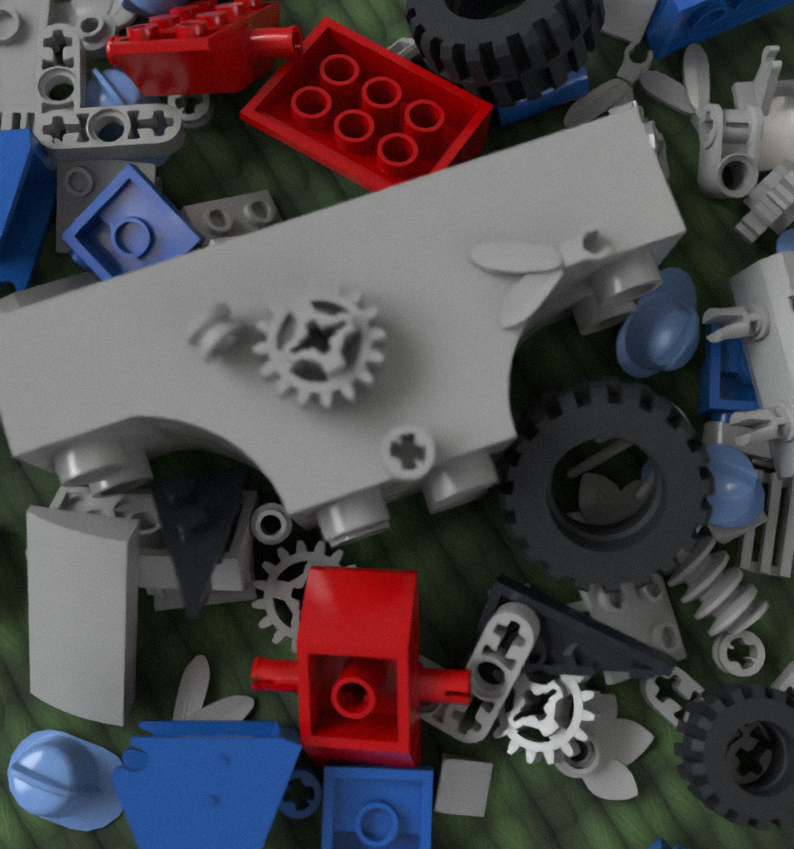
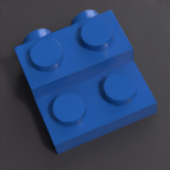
[60,163,206,281]
[698,324,759,423]
[321,762,433,849]

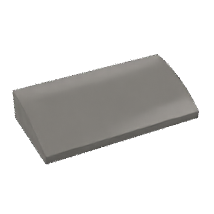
[25,486,259,591]
[27,506,140,726]

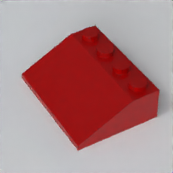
[240,16,494,193]

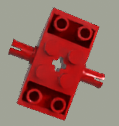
[106,0,303,96]
[251,565,472,768]

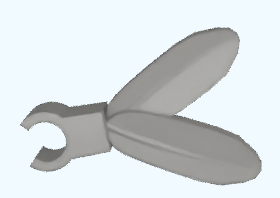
[563,41,653,129]
[638,43,732,142]
[469,225,612,330]
[173,655,254,720]

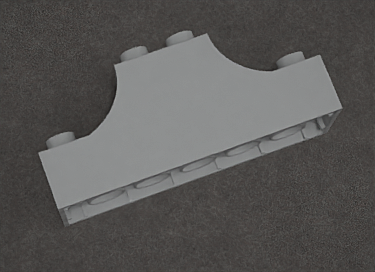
[0,107,686,548]

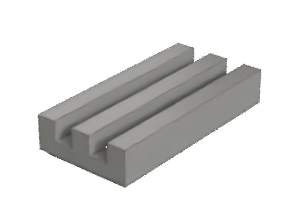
[734,469,794,578]

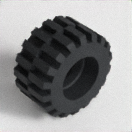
[674,682,794,831]

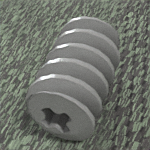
[657,525,770,637]

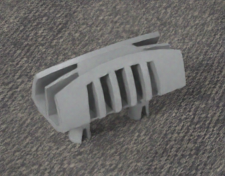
[702,251,794,480]

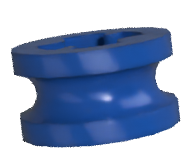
[278,766,323,819]

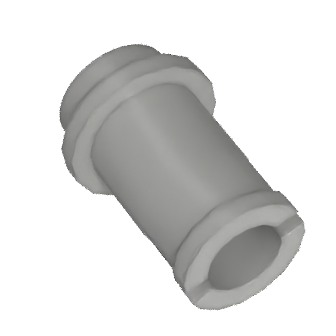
[250,502,292,545]

